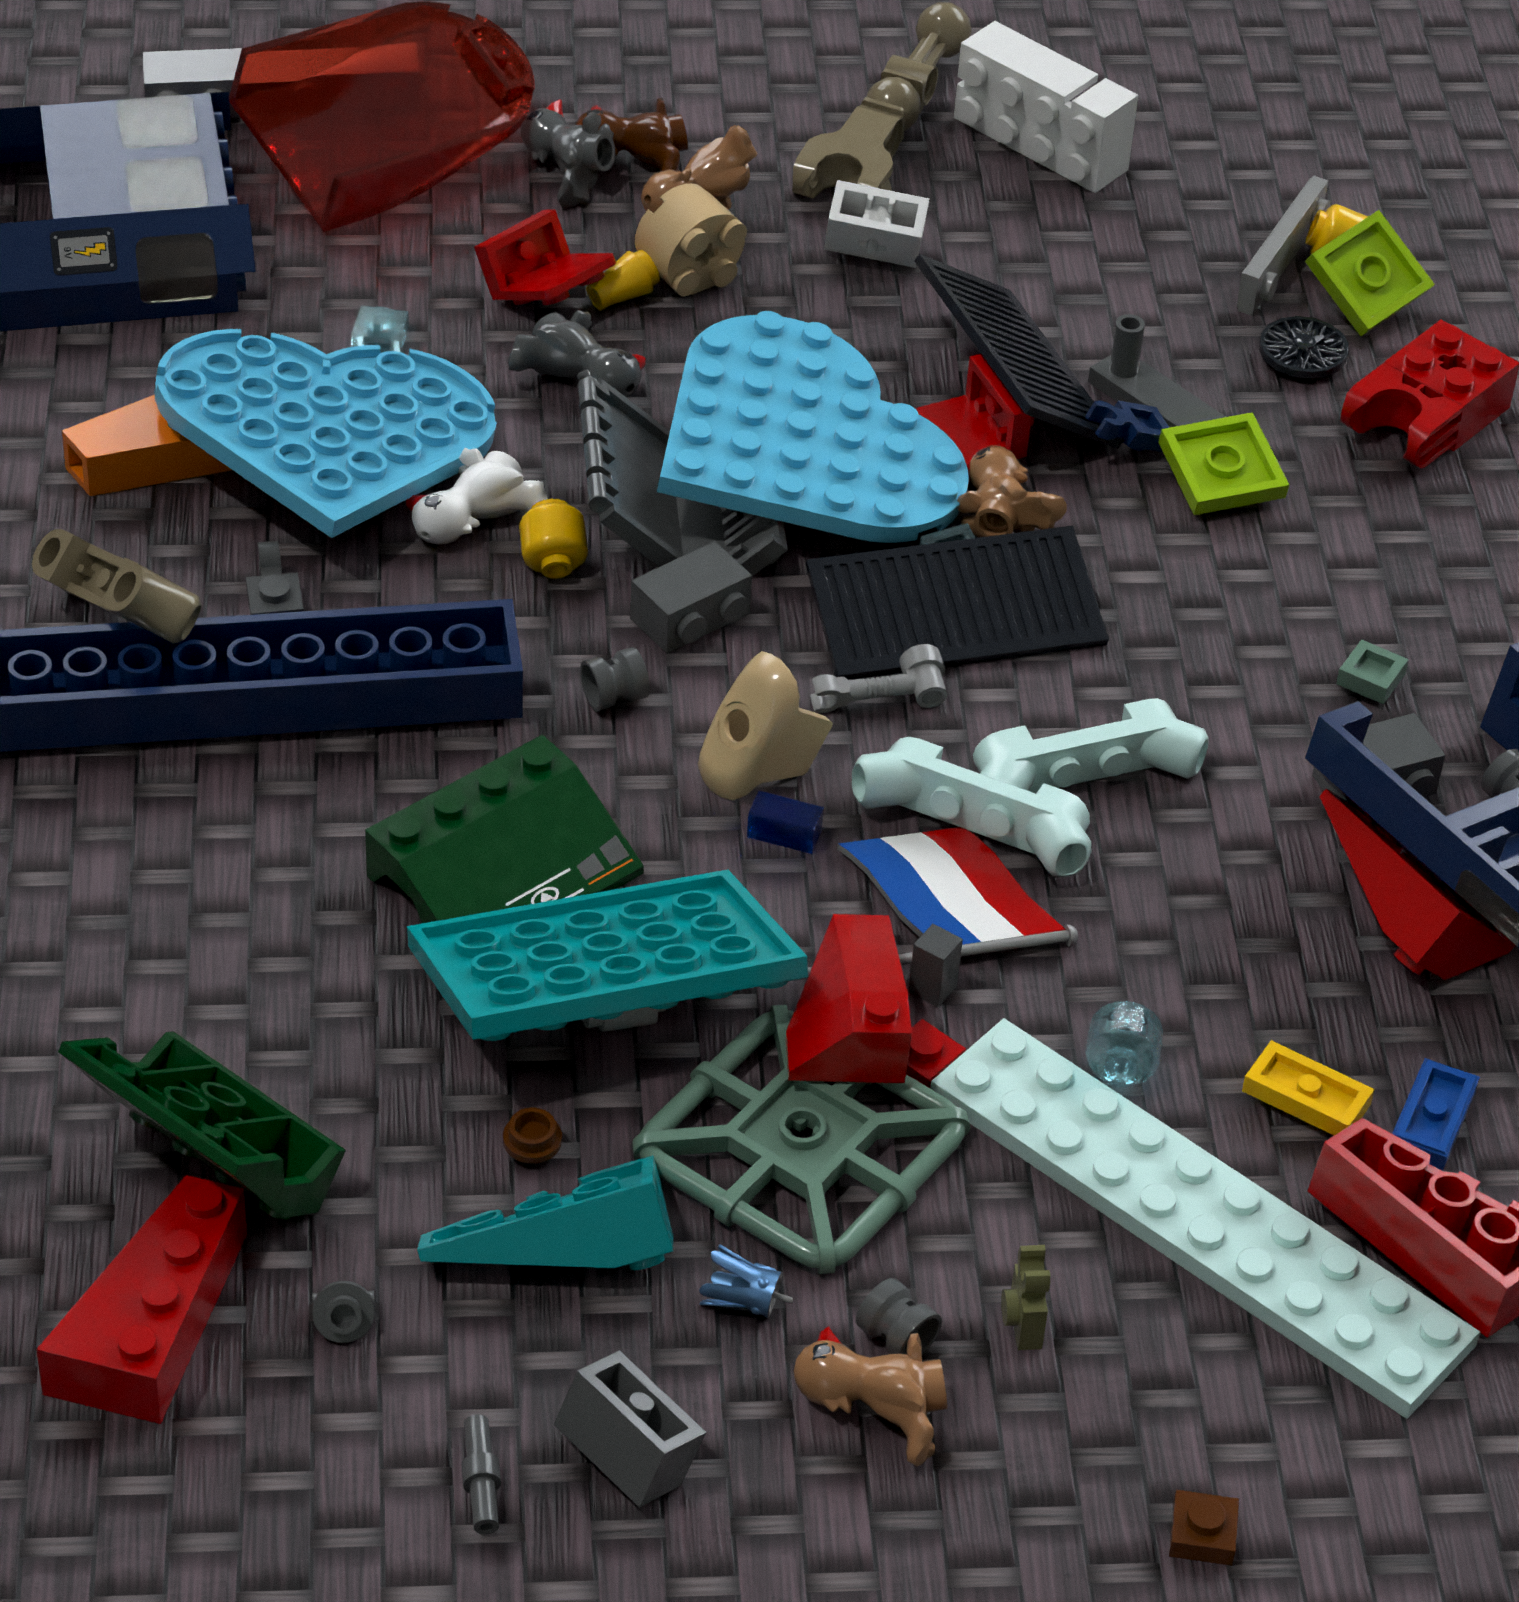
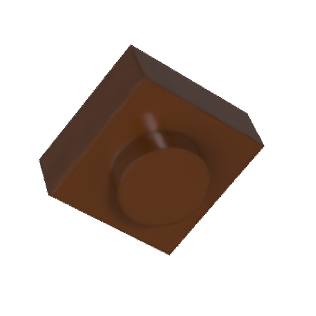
[1169,1489,1239,1566]

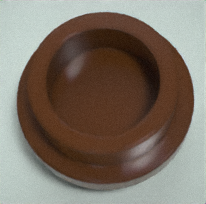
[503,1107,562,1164]

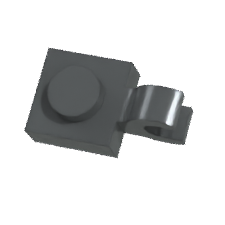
[246,540,304,615]

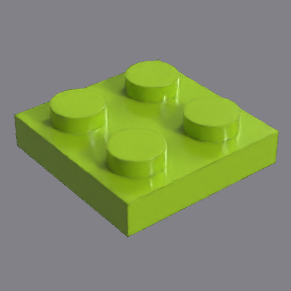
[1305,210,1435,336]
[1158,412,1289,515]

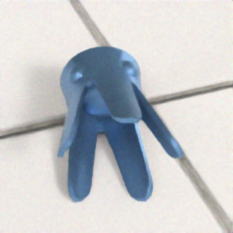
[699,1244,793,1318]

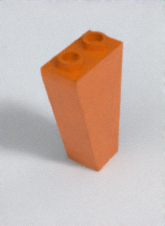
[62,395,232,496]

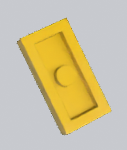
[1242,1040,1375,1135]

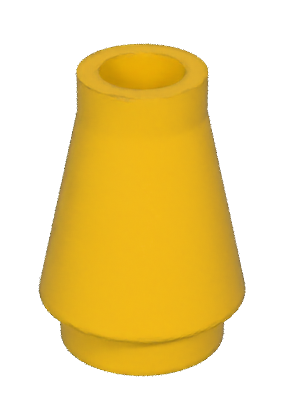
[586,250,660,311]

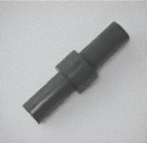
[461,1414,501,1534]

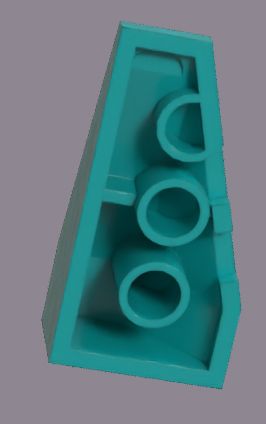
[417,1155,673,1270]

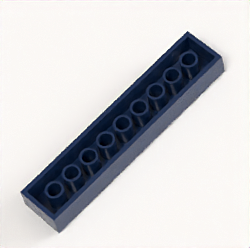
[0,599,523,752]

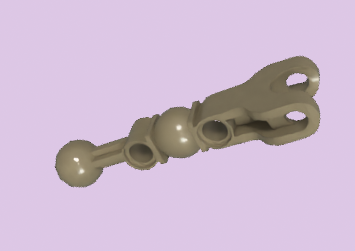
[792,2,972,199]

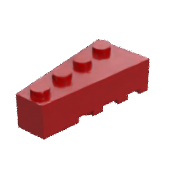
[1307,1118,1519,1338]
[36,1175,247,1424]

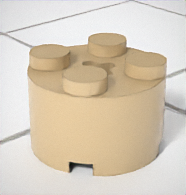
[635,184,747,296]

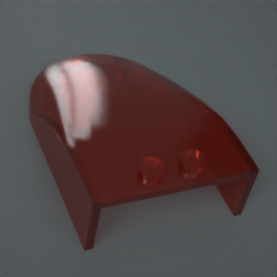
[229,1,535,232]

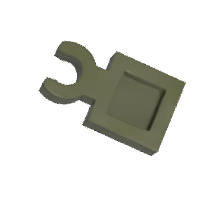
[1001,1245,1051,1350]

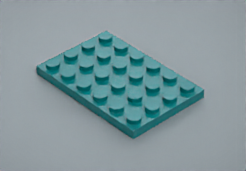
[407,869,808,1041]

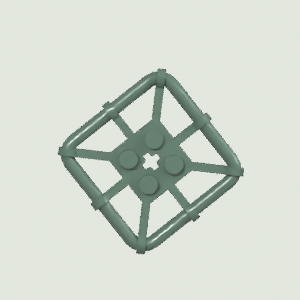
[632,1004,971,1274]

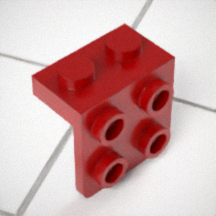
[474,209,616,305]
[915,354,1034,464]

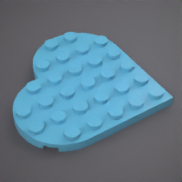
[657,311,969,543]
[154,329,497,538]

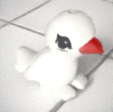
[406,448,548,544]

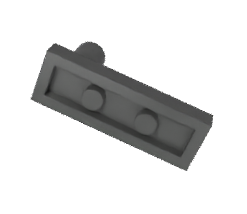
[1088,314,1226,428]

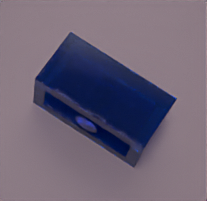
[747,791,824,854]

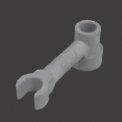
[810,644,947,713]

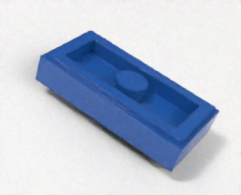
[1392,1058,1480,1170]

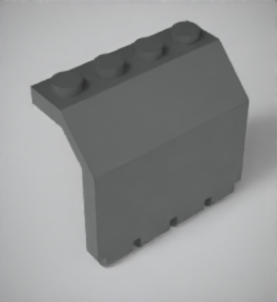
[578,377,788,576]

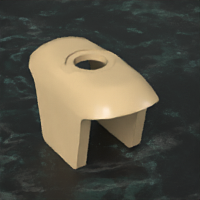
[698,651,833,800]

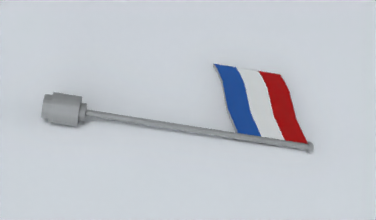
[582,827,1078,1032]

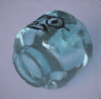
[1085,1001,1164,1087]

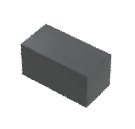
[908,923,963,1008]

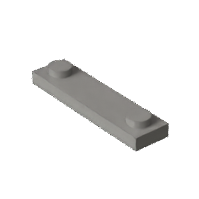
[1236,176,1331,316]

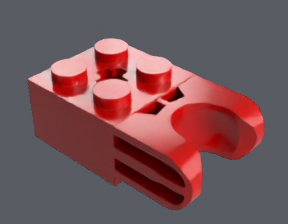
[1340,319,1519,468]

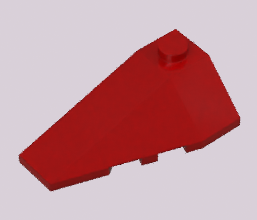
[1319,788,1515,980]
[785,914,912,1083]

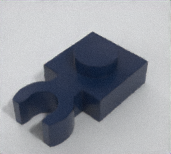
[1085,400,1169,452]

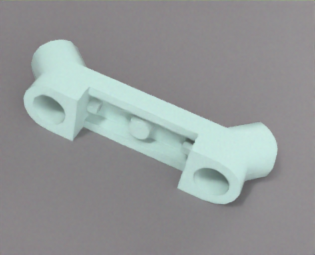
[973,698,1209,793]
[852,737,1091,878]

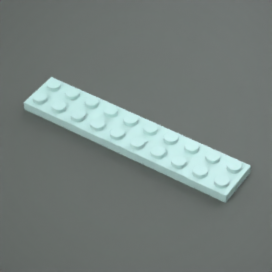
[930,1018,1480,1419]

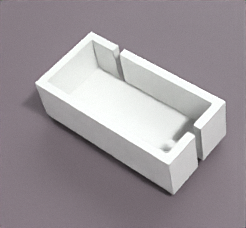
[954,21,1138,193]

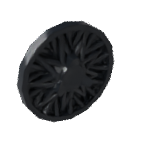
[1259,316,1349,379]

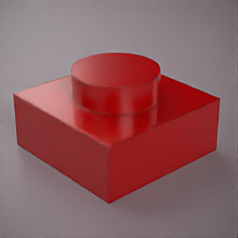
[906,1019,966,1088]

